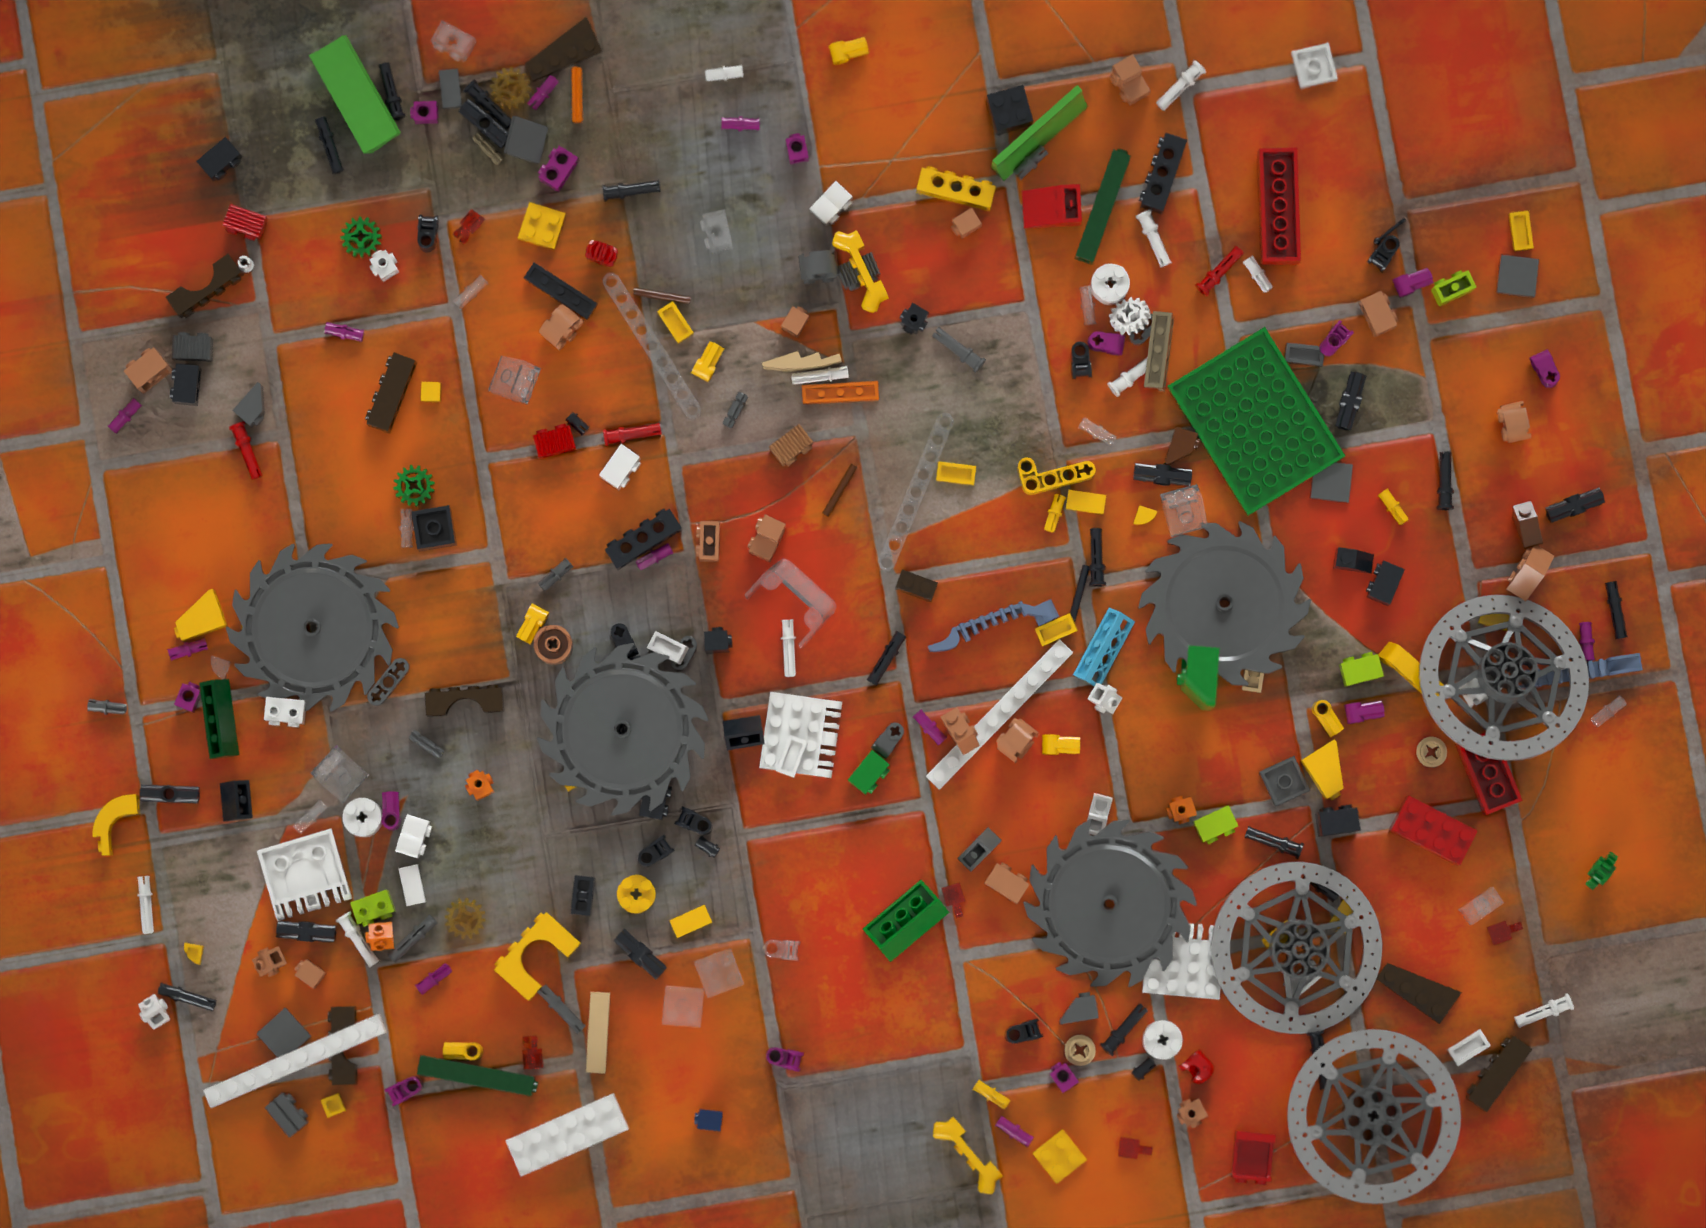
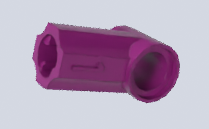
[1392,268,1434,298]
[1344,701,1385,724]
[381,791,401,831]

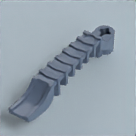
[928,599,1059,652]
[1518,653,1643,689]

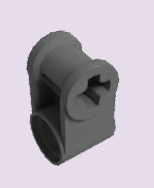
[871,723,904,759]

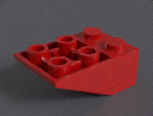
[1022,184,1082,229]

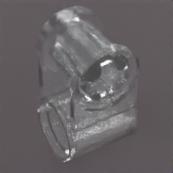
[763,940,801,961]

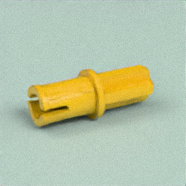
[1378,488,1408,525]
[1044,494,1066,532]
[972,1080,1010,1109]

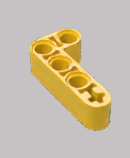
[1017,457,1096,495]
[1378,642,1443,697]

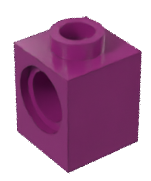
[410,101,438,124]
[786,133,809,164]
[174,682,201,713]
[1049,1062,1079,1093]

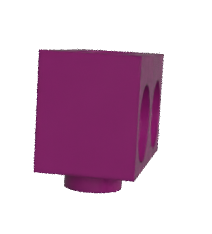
[538,146,579,192]

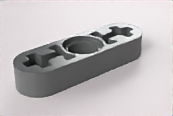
[367,658,410,706]

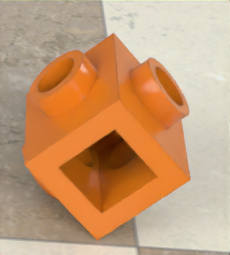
[465,770,495,801]
[1166,796,1197,825]
[365,922,394,951]

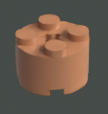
[539,304,584,350]
[1497,401,1531,443]
[534,625,573,665]
[996,718,1039,763]

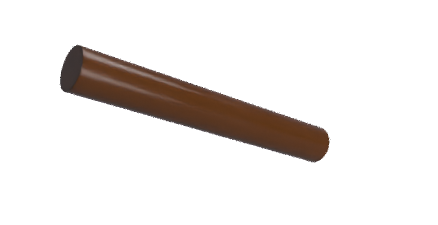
[633,288,691,304]
[822,464,857,517]

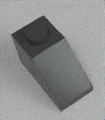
[232,382,265,428]
[957,827,1002,872]
[1059,992,1099,1024]

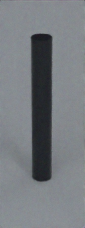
[1070,565,1089,622]

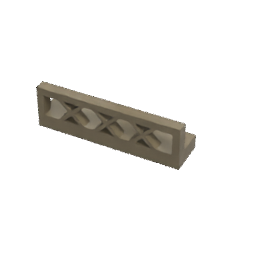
[1144,311,1174,392]

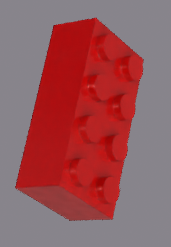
[1455,732,1523,816]
[1389,795,1478,866]

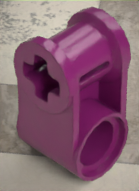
[1320,320,1354,356]
[1087,331,1125,355]
[1529,349,1560,388]
[766,1047,804,1072]
[384,1076,423,1107]

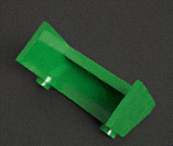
[1177,645,1220,711]

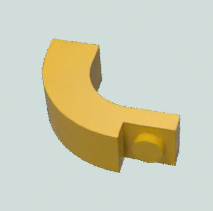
[93,794,141,856]

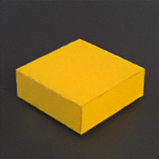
[421,382,441,402]
[321,1093,346,1118]

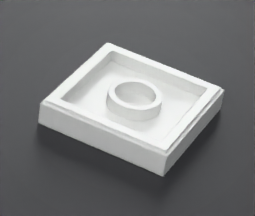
[1291,43,1338,89]

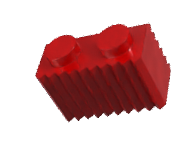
[223,204,268,241]
[533,424,576,459]

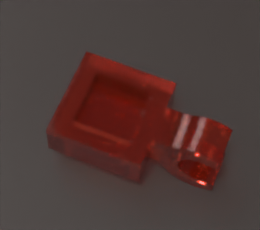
[453,209,485,244]
[941,883,965,919]
[1487,921,1523,945]
[522,1035,544,1070]
[1118,1137,1153,1159]

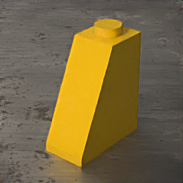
[174,589,228,642]
[1301,739,1344,800]

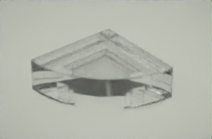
[211,656,231,679]

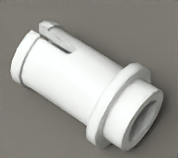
[238,256,254,273]

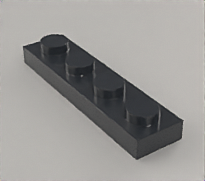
[524,262,598,320]

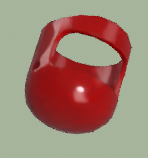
[1178,1049,1214,1084]

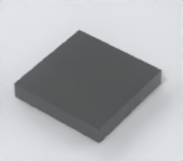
[504,116,548,164]
[1496,255,1539,298]
[1310,463,1353,503]
[1259,756,1311,807]
[257,1008,311,1058]

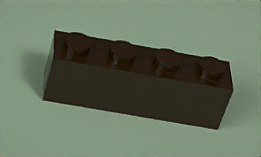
[365,353,417,434]
[1465,1035,1533,1112]

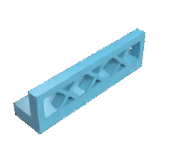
[1073,608,1135,687]

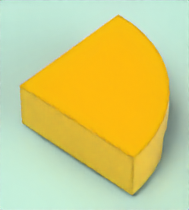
[1133,505,1158,525]
[184,943,204,965]

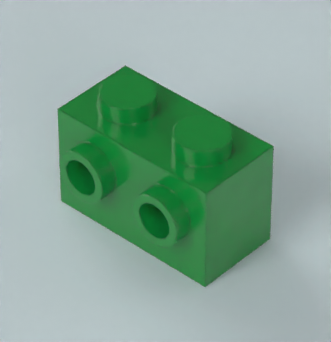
[848,750,890,795]

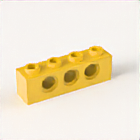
[916,166,996,211]

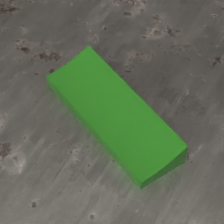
[309,35,401,153]
[991,85,1088,181]

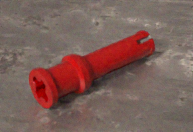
[1195,246,1244,297]
[229,421,263,480]
[603,423,662,446]

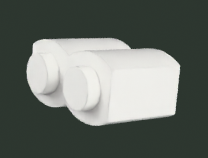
[810,181,853,226]
[395,814,432,858]

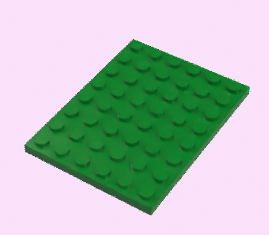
[1167,327,1345,516]

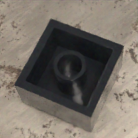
[986,85,1034,135]
[411,505,457,552]
[1315,804,1361,837]

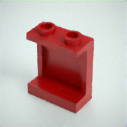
[1231,1131,1276,1185]

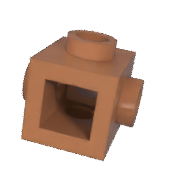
[252,946,287,977]
[1176,1098,1208,1128]

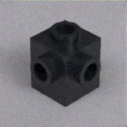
[900,303,929,335]

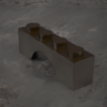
[165,254,243,318]
[425,685,504,717]
[328,1006,358,1085]

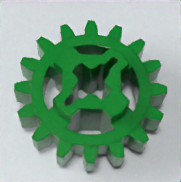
[340,216,382,259]
[393,465,435,507]
[1585,852,1618,890]

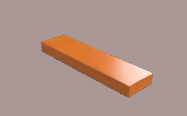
[802,381,879,405]

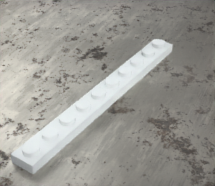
[926,639,1073,790]
[203,1014,387,1108]

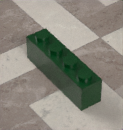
[199,679,239,759]

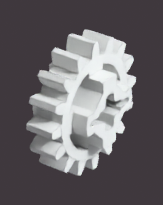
[1109,297,1151,335]

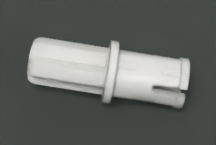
[705,65,743,81]
[1243,256,1272,292]

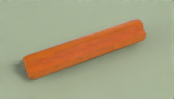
[572,67,583,123]

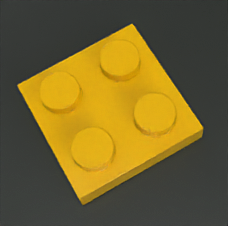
[518,202,566,250]
[1033,1129,1087,1184]

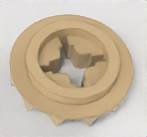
[1416,737,1447,768]
[1065,1035,1096,1066]

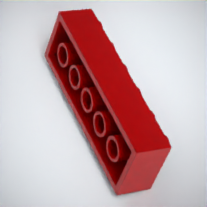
[1257,148,1301,265]

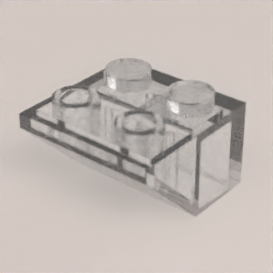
[694,948,744,998]

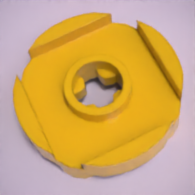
[617,875,656,914]

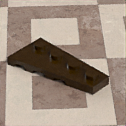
[525,16,602,82]
[1376,963,1462,1024]

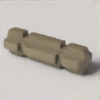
[473,132,503,165]

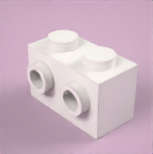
[599,444,641,490]
[264,697,306,728]

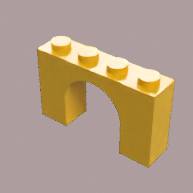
[494,912,581,1001]

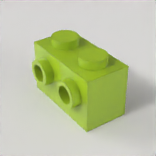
[1431,270,1476,307]
[1339,652,1384,687]
[1192,805,1238,844]
[350,889,396,927]

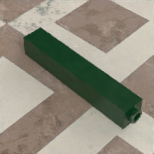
[1074,149,1131,265]
[417,1055,538,1096]

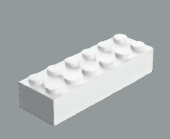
[506,1093,629,1176]

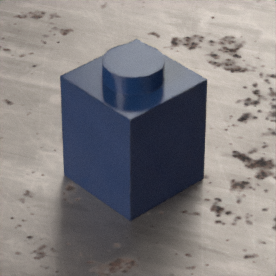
[694,1109,723,1131]

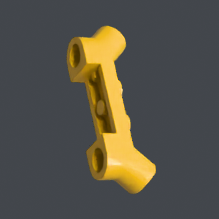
[832,230,889,313]
[933,1117,1003,1194]

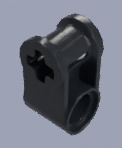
[417,214,439,253]
[1367,235,1400,273]
[1071,341,1092,379]
[611,623,639,659]
[674,806,713,835]
[638,835,675,867]
[1005,1018,1043,1044]

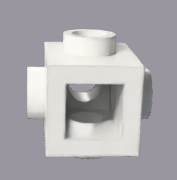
[369,250,399,282]
[1087,683,1122,714]
[138,994,170,1030]

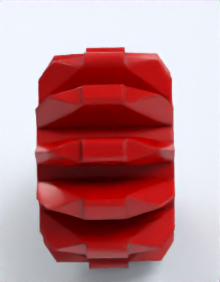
[585,240,618,267]

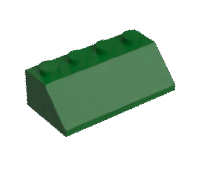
[863,879,950,962]

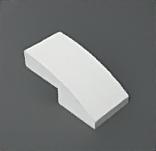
[1087,793,1113,835]

